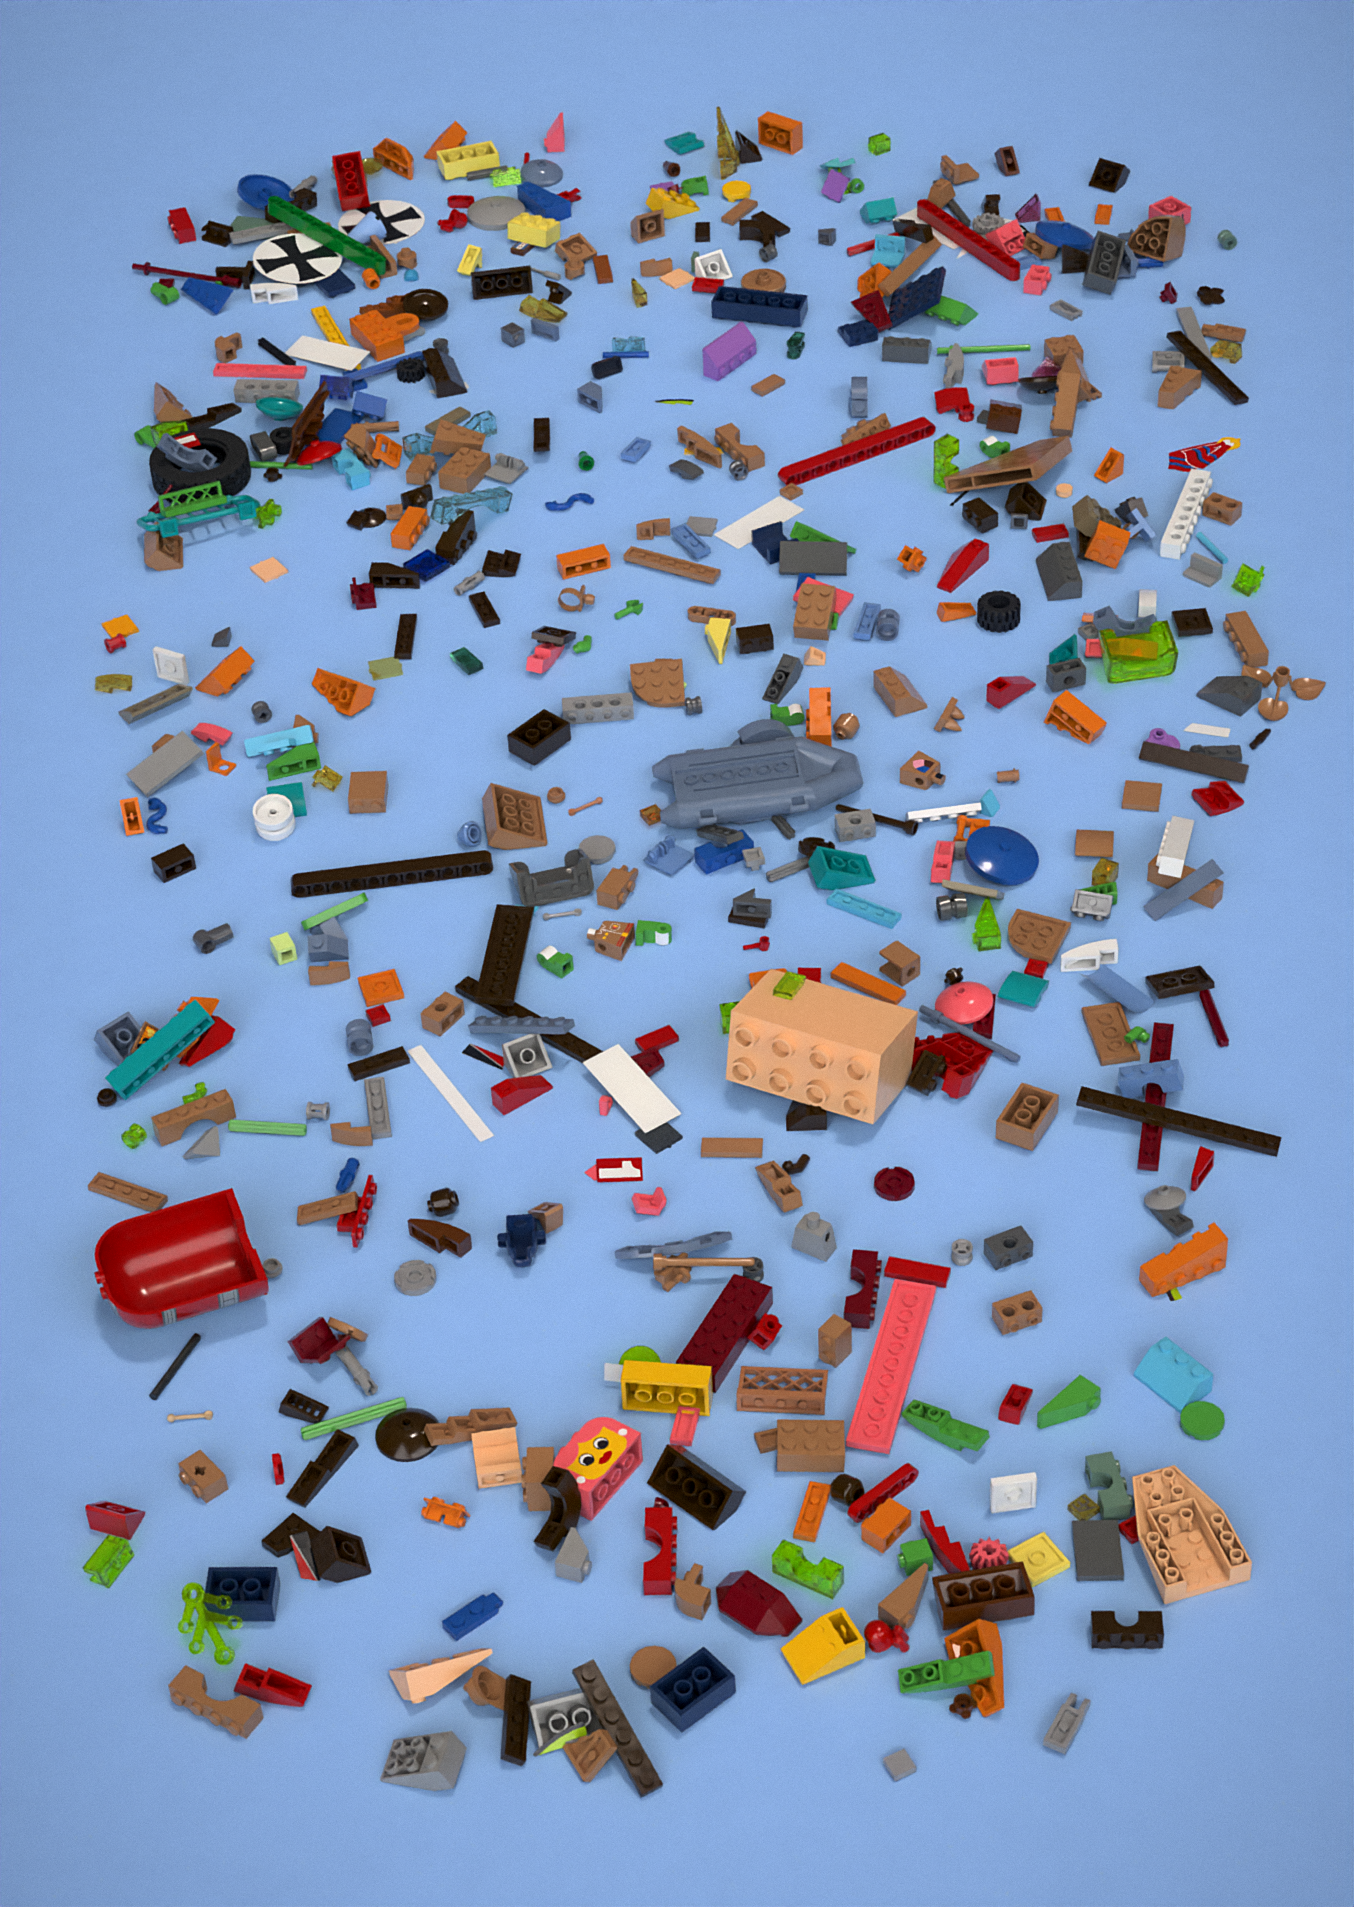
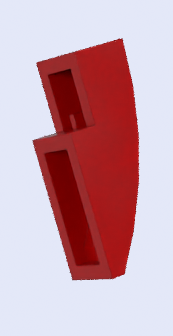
[234,1663,312,1707]

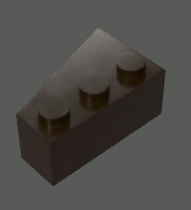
[435,507,477,565]

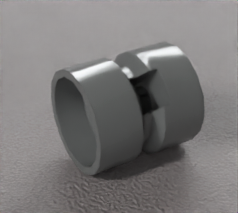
[936,893,968,921]

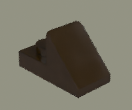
[981,194,1001,215]
[545,280,572,305]

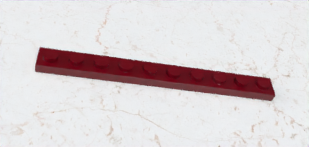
[1137,1022,1174,1171]

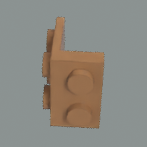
[940,155,979,185]

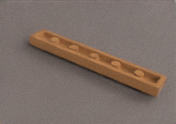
[623,546,721,584]

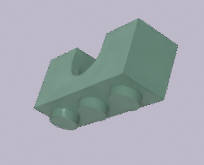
[1085,1451,1133,1520]

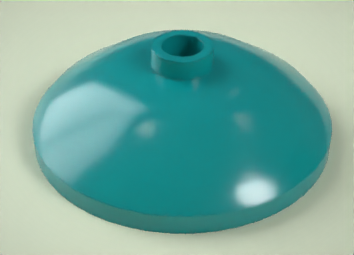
[256,397,303,421]

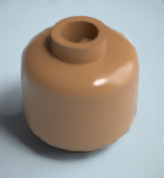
[833,713,860,740]

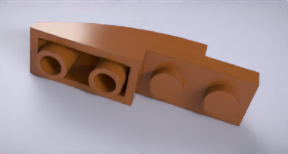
[359,293,408,318]

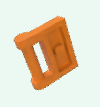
[372,433,403,469]
[953,815,990,842]

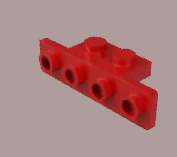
[337,1175,377,1248]

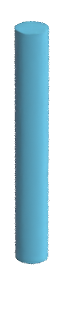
[1196,532,1228,564]

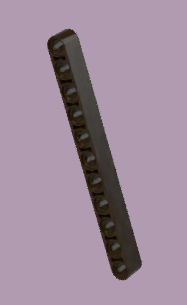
[290,850,493,898]

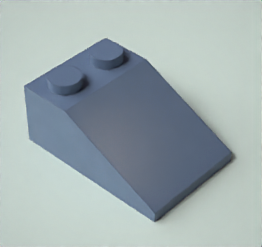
[94,1011,141,1066]

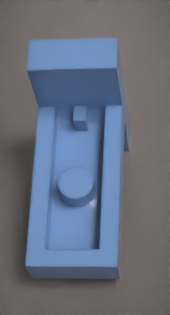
[1124,508,1156,542]

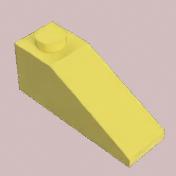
[705,618,731,664]

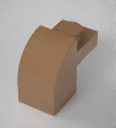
[215,332,243,363]
[675,1563,711,1620]

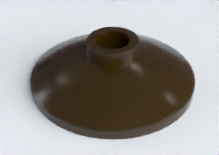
[359,507,386,528]

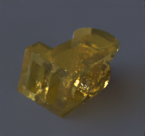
[1210,340,1242,364]

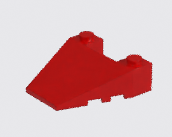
[911,1032,993,1099]

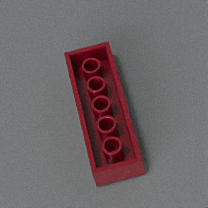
[676,1274,773,1393]

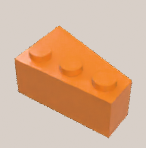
[806,687,832,747]
[1043,690,1107,744]

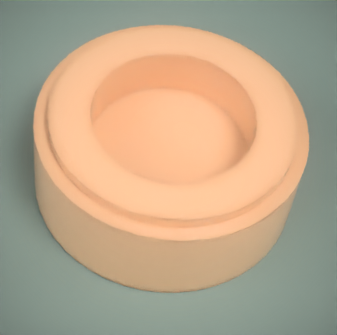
[1056,483,1073,498]

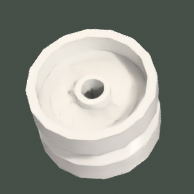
[253,794,295,841]

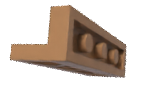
[367,235,398,279]

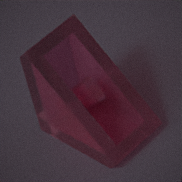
[1015,194,1041,223]
[1032,355,1062,377]

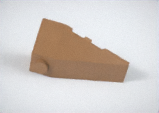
[1056,348,1091,403]
[154,382,192,424]

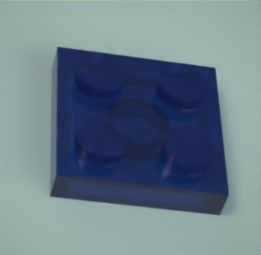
[403,549,450,582]

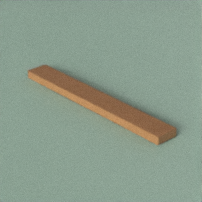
[878,236,942,297]

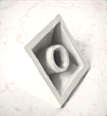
[695,249,733,280]

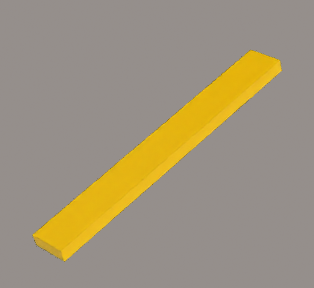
[311,305,361,371]

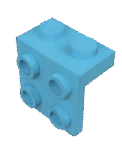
[871,234,905,268]

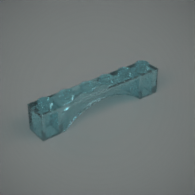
[402,410,497,461]
[430,486,513,525]

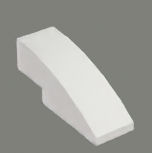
[250,283,298,304]
[1138,589,1157,617]
[1060,939,1119,972]

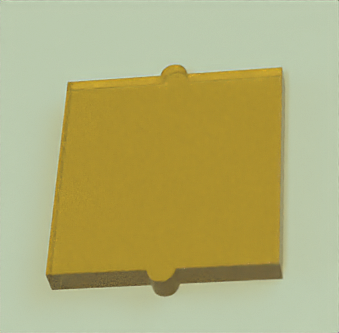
[368,657,403,681]

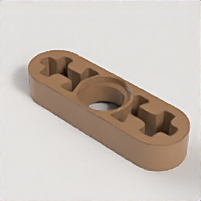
[688,606,736,626]

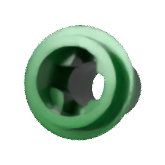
[578,451,594,471]

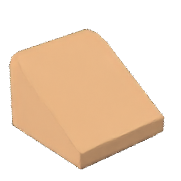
[804,646,826,665]

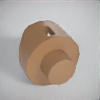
[397,247,417,269]
[564,257,585,280]

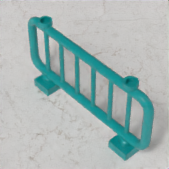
[137,495,260,538]

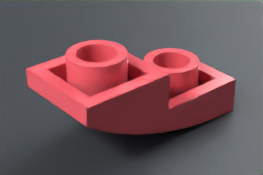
[191,723,233,746]

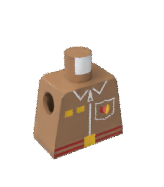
[587,921,635,961]

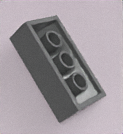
[1036,542,1082,601]

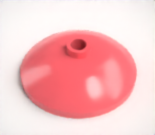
[935,981,993,1025]

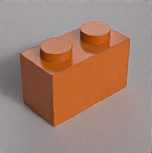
[861,1497,911,1553]

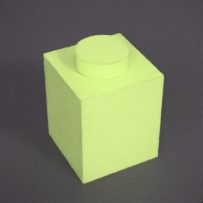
[269,932,297,965]

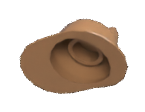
[463,1666,506,1710]

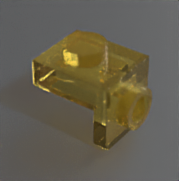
[312,765,343,792]

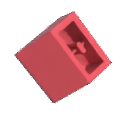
[985,219,1025,256]
[982,357,1019,385]

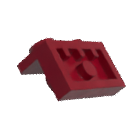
[350,577,377,610]

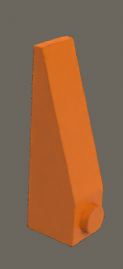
[312,668,376,716]

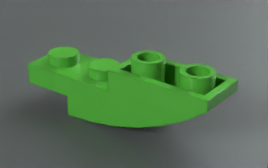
[902,1399,990,1452]
[898,1651,995,1694]

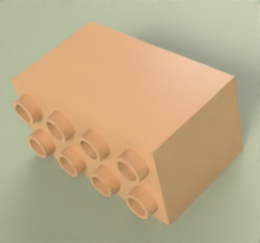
[726,969,918,1124]

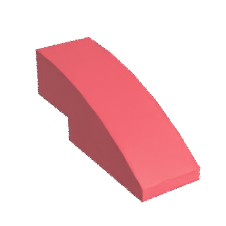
[526,642,565,674]
[931,840,955,883]

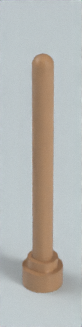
[653,1254,755,1271]

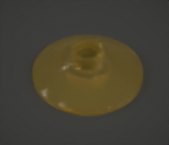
[362,158,383,175]

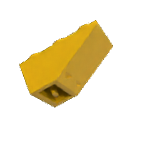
[645,187,700,219]
[781,1607,865,1685]

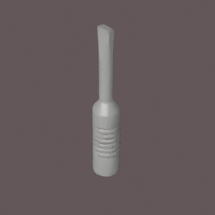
[531,267,561,280]

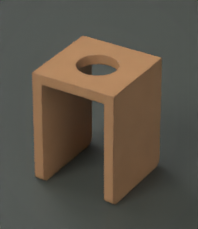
[879,941,920,987]

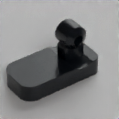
[591,356,623,379]

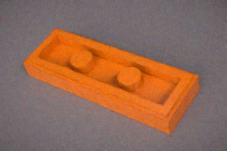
[793,1481,831,1542]

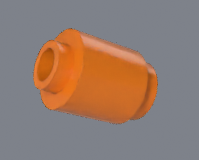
[362,268,380,289]

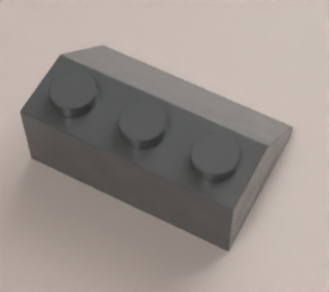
[882,336,932,364]

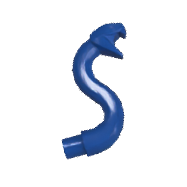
[545,493,594,511]
[146,797,168,834]

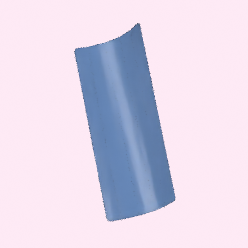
[1081,964,1155,1013]

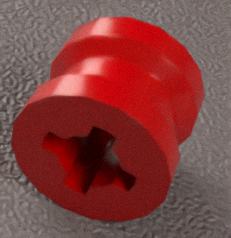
[958,402,975,422]

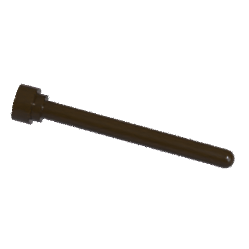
[835,804,918,835]

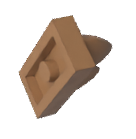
[934,697,965,732]

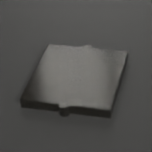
[634,1122,683,1154]

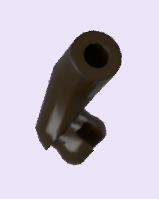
[782,1154,810,1175]

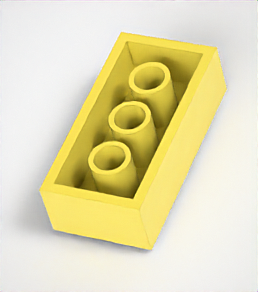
[436,141,500,180]

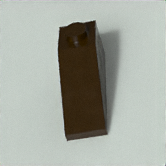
[369,562,420,589]

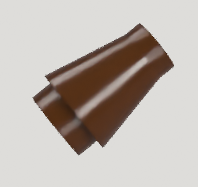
[663,161,681,177]

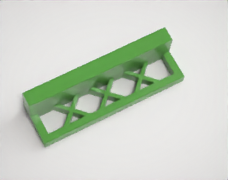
[158,481,227,518]
[790,521,857,554]

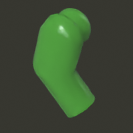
[573,635,592,654]

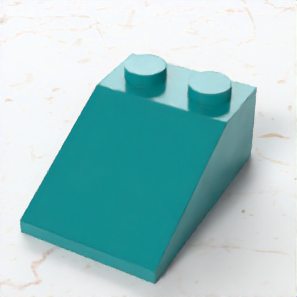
[808,846,876,890]

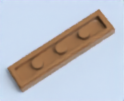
[88,1172,168,1212]

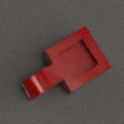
[557,188,581,203]

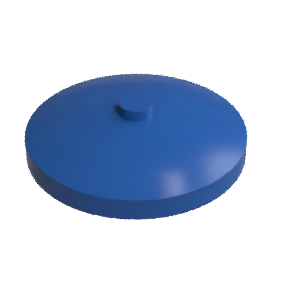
[237,174,294,210]
[1035,220,1094,250]
[965,826,1039,885]

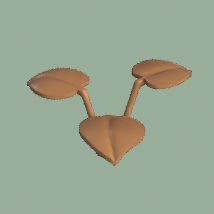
[1241,665,1326,721]

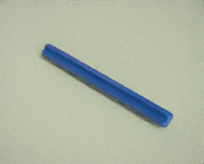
[342,351,423,384]

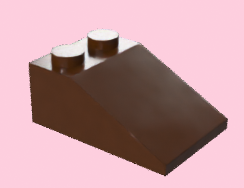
[986,399,1022,434]

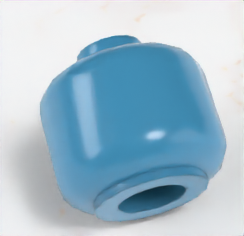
[404,269,419,281]

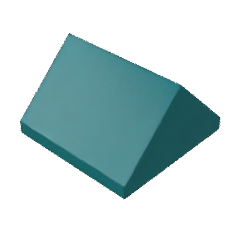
[1049,634,1078,665]

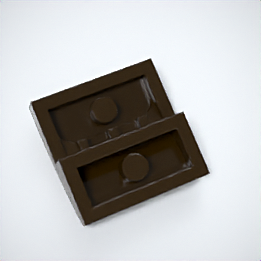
[481,549,521,577]

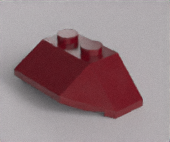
[716,1570,803,1637]

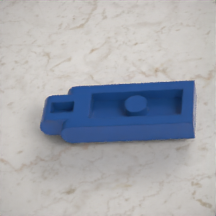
[442,1592,503,1641]

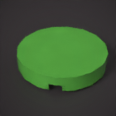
[1180,1401,1225,1440]

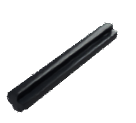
[258,337,296,365]

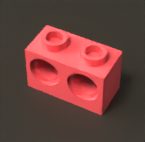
[1023,264,1052,295]

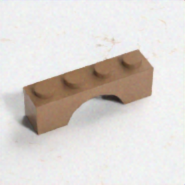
[714,423,765,472]
[151,1089,236,1146]
[168,1665,263,1739]

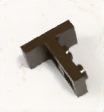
[215,261,255,289]

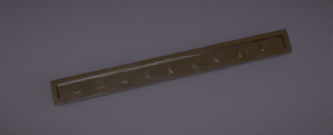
[455,976,603,1063]
[1076,1086,1282,1157]

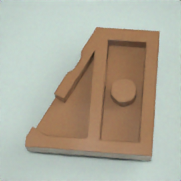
[563,1729,618,1782]

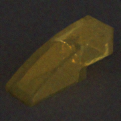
[519,295,568,323]

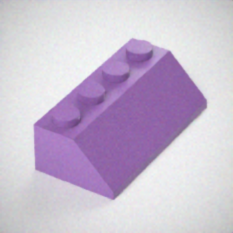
[702,322,757,381]

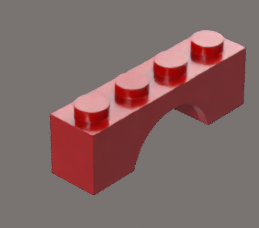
[643,1507,678,1595]

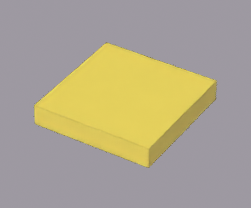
[1007,1531,1070,1588]

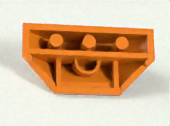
[373,138,414,180]

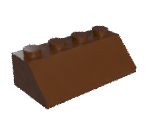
[932,1561,1035,1631]

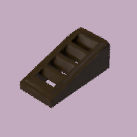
[279,1389,329,1424]

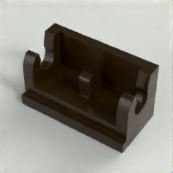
[201,220,234,247]

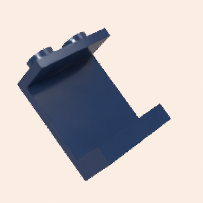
[751,521,799,564]

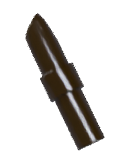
[1249,729,1271,749]

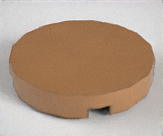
[327,1317,368,1342]
[630,1646,677,1689]

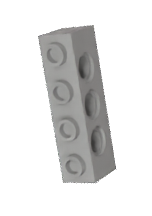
[233,379,300,403]
[562,692,634,724]

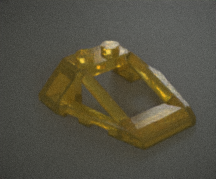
[716,107,740,180]

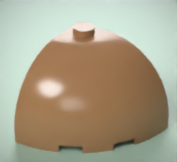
[1127,215,1186,262]

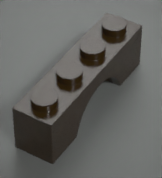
[264,188,317,223]

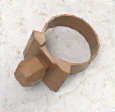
[558,585,595,612]

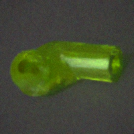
[182,1082,207,1104]

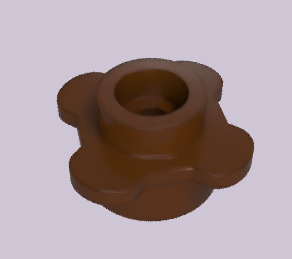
[949,1694,977,1719]

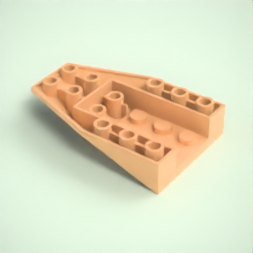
[1132,1465,1252,1605]

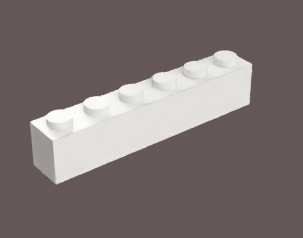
[1156,816,1194,878]

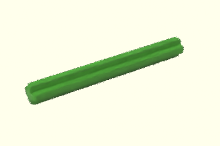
[301,1397,407,1440]

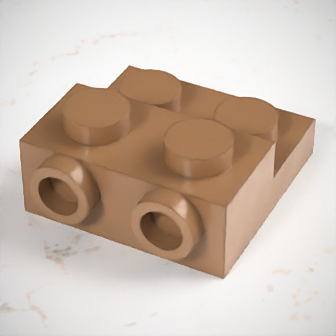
[555,233,597,262]

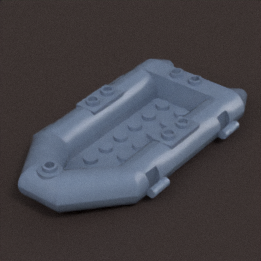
[652,736,863,829]

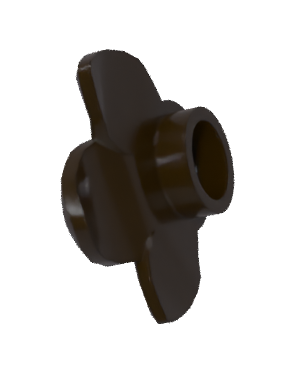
[1197,286,1225,305]

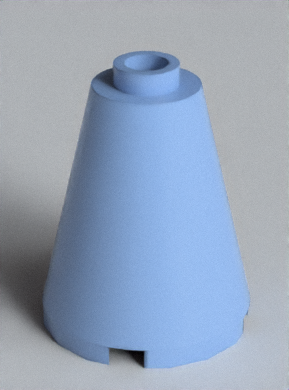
[347,211,387,245]

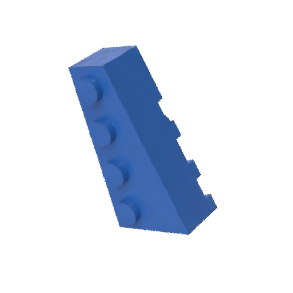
[517,182,572,221]

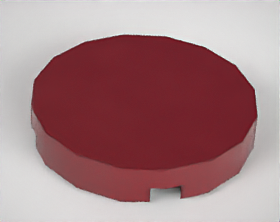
[874,1167,915,1201]

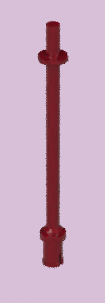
[132,262,242,288]

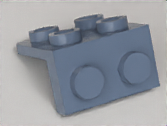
[1118,244,1139,278]

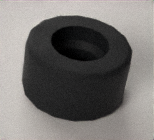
[269,427,293,455]

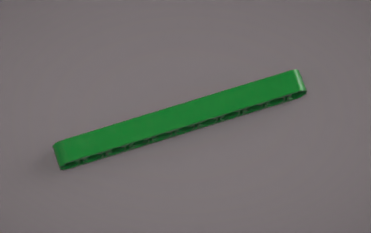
[268,196,386,275]

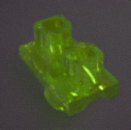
[255,498,282,529]

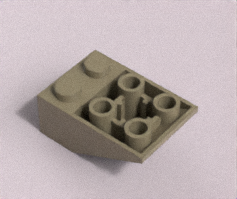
[1072,495,1122,537]

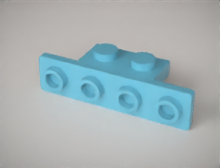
[244,725,314,757]

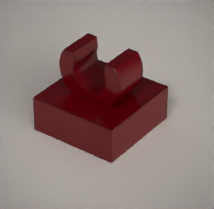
[1160,282,1178,304]

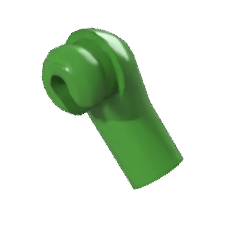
[1124,1026,1150,1043]

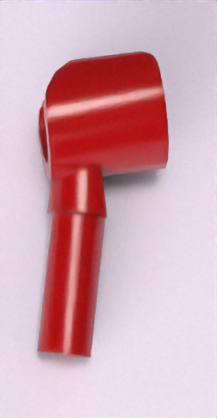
[743,936,770,951]

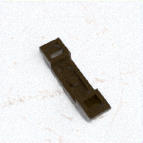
[533,418,550,452]

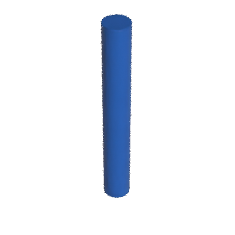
[603,351,649,358]

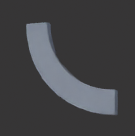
[615,1231,732,1259]

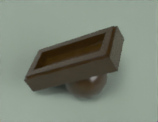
[400,484,433,510]

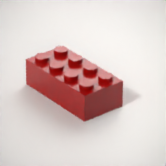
[332,151,370,211]

